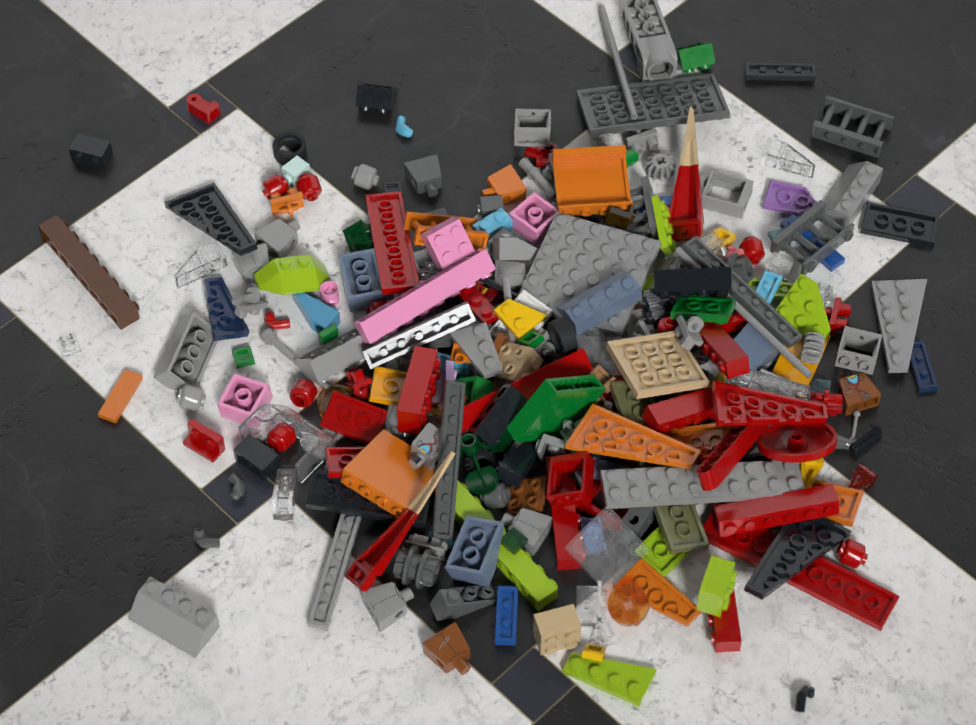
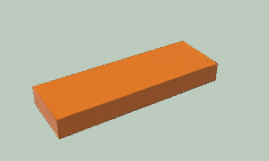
[98,369,143,423]

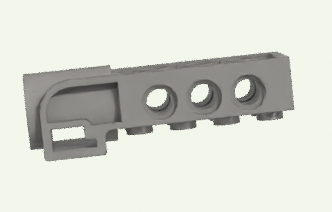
[620,0,677,82]

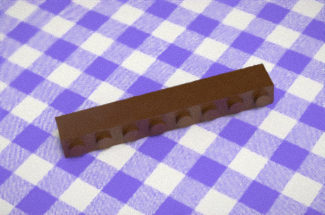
[38,215,140,330]

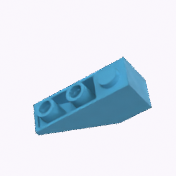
[292,292,341,333]

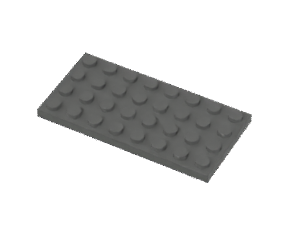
[576,73,730,136]

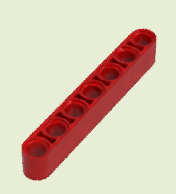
[696,425,767,491]

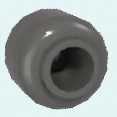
[480,482,511,508]

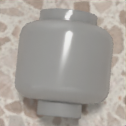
[351,164,380,190]
[176,385,206,412]

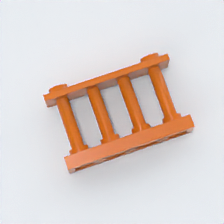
[403,211,489,251]

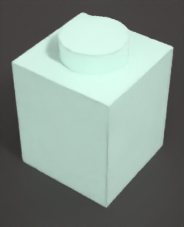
[281,156,310,188]

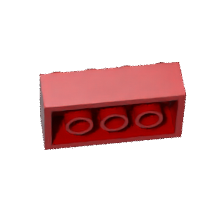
[397,346,441,435]

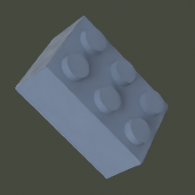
[338,248,386,312]

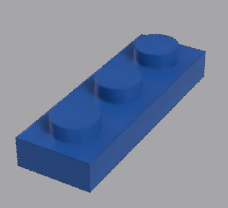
[495,586,518,646]

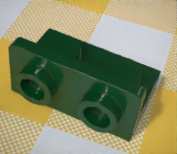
[343,220,374,253]

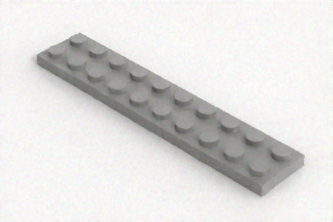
[600,460,804,509]

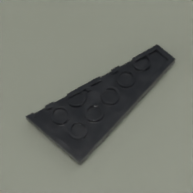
[744,517,851,600]

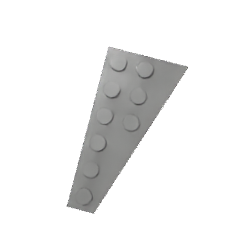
[871,279,927,373]

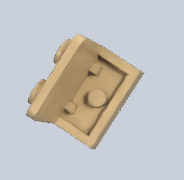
[493,342,544,382]

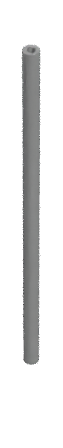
[598,4,638,120]
[675,247,813,378]

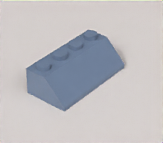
[557,271,642,336]

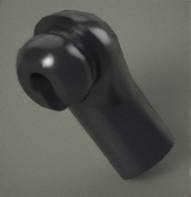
[794,685,815,713]

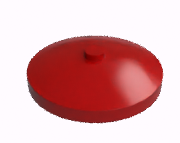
[757,423,837,463]

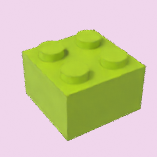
[696,555,738,617]

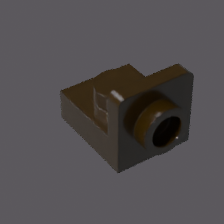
[605,205,636,230]

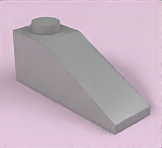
[493,233,539,260]

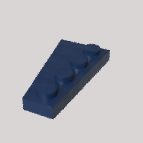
[203,277,250,342]

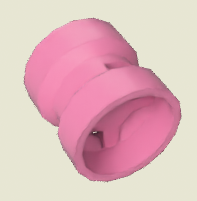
[320,281,340,307]

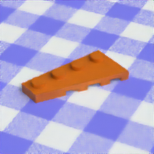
[613,558,702,627]

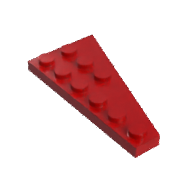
[712,381,828,426]

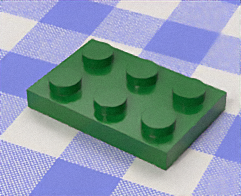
[670,296,736,324]

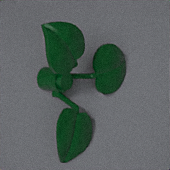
[459,430,513,495]

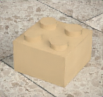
[533,604,581,655]

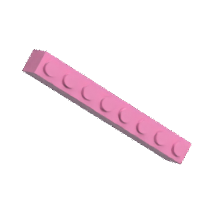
[354,249,496,345]

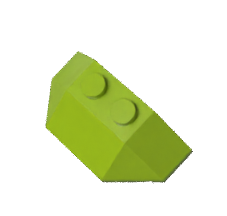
[254,254,331,295]

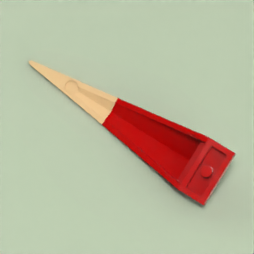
[668,107,704,242]
[344,451,456,592]

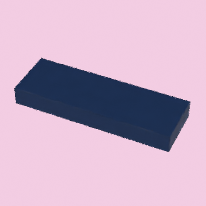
[910,341,938,393]

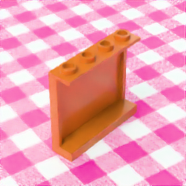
[552,145,633,216]
[340,429,437,518]

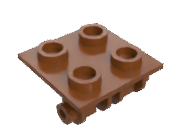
[506,476,547,515]

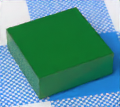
[319,324,339,345]
[517,330,545,349]
[232,346,255,369]

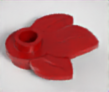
[524,143,559,168]

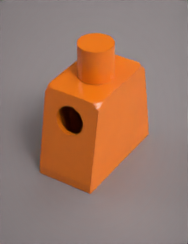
[481,164,527,205]

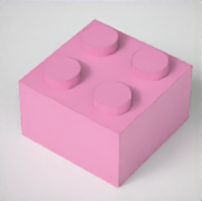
[509,192,558,246]
[420,217,475,270]
[217,374,273,428]

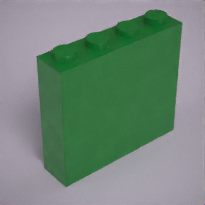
[506,375,606,443]

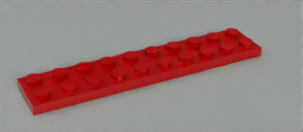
[703,504,900,631]

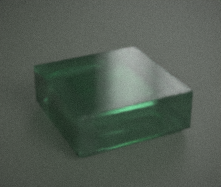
[501,527,528,555]

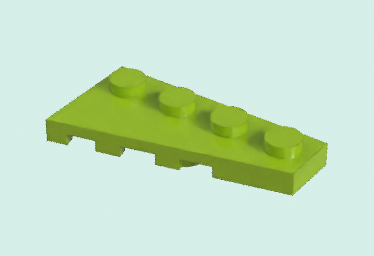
[563,653,657,707]

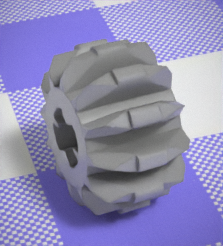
[645,151,676,181]
[800,332,825,364]

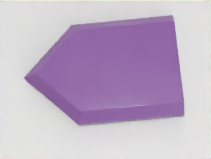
[763,180,817,216]

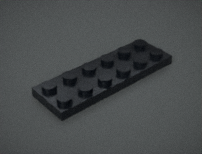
[306,470,432,528]

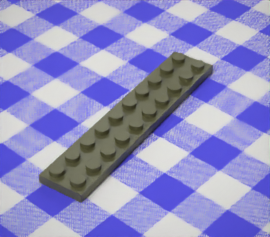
[609,380,709,554]

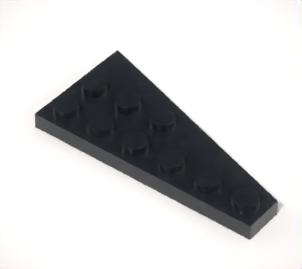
[164,183,258,256]

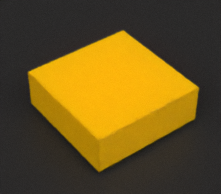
[582,643,606,662]

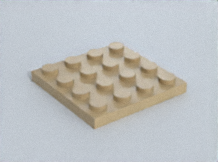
[606,331,709,399]

